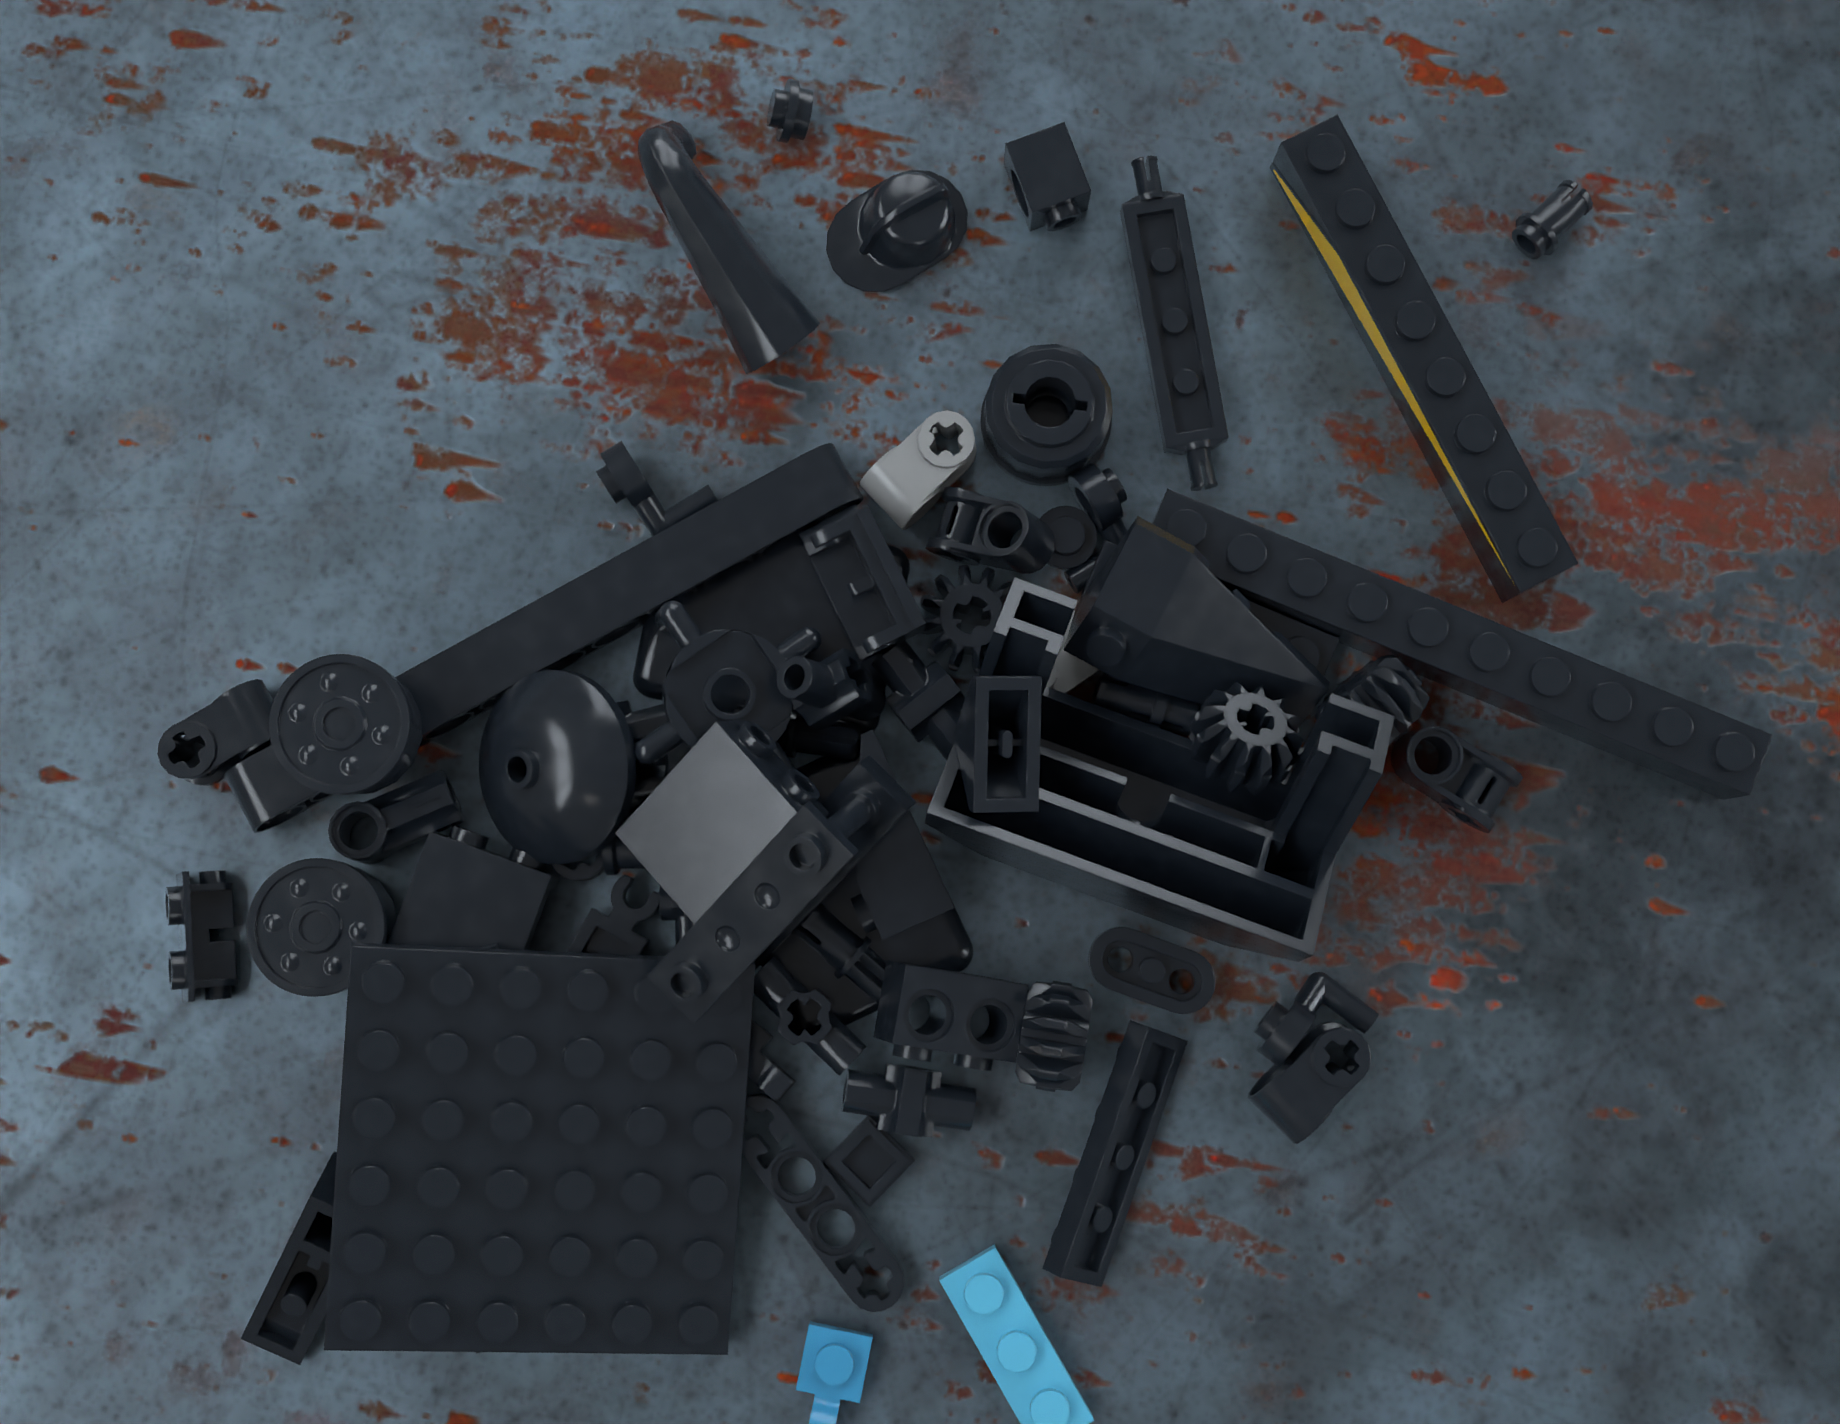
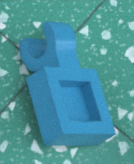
[796,1321,873,1424]

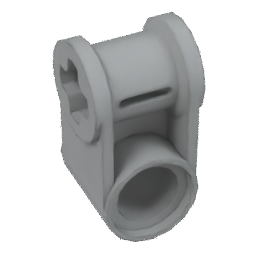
[859,410,977,530]

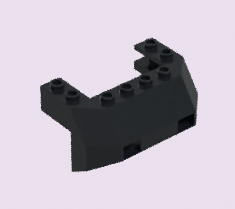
[925,577,1395,962]

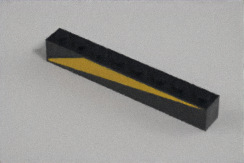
[1270,114,1578,603]

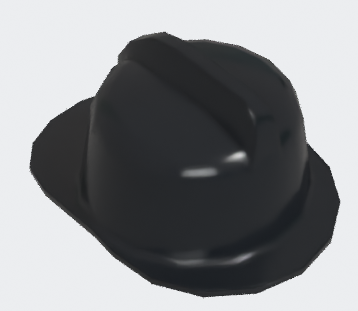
[826,170,968,292]

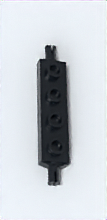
[1120,155,1229,491]

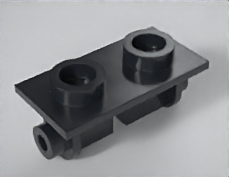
[165,870,238,1002]

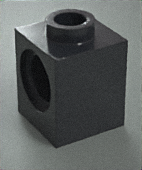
[1004,122,1091,231]

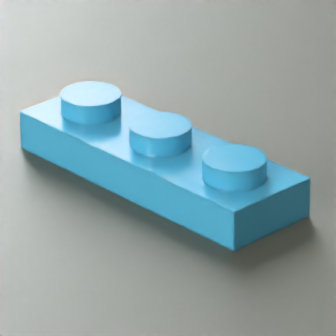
[939,1244,1094,1424]

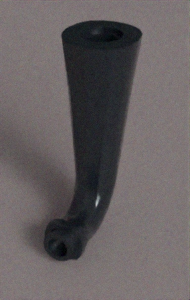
[638,120,820,374]

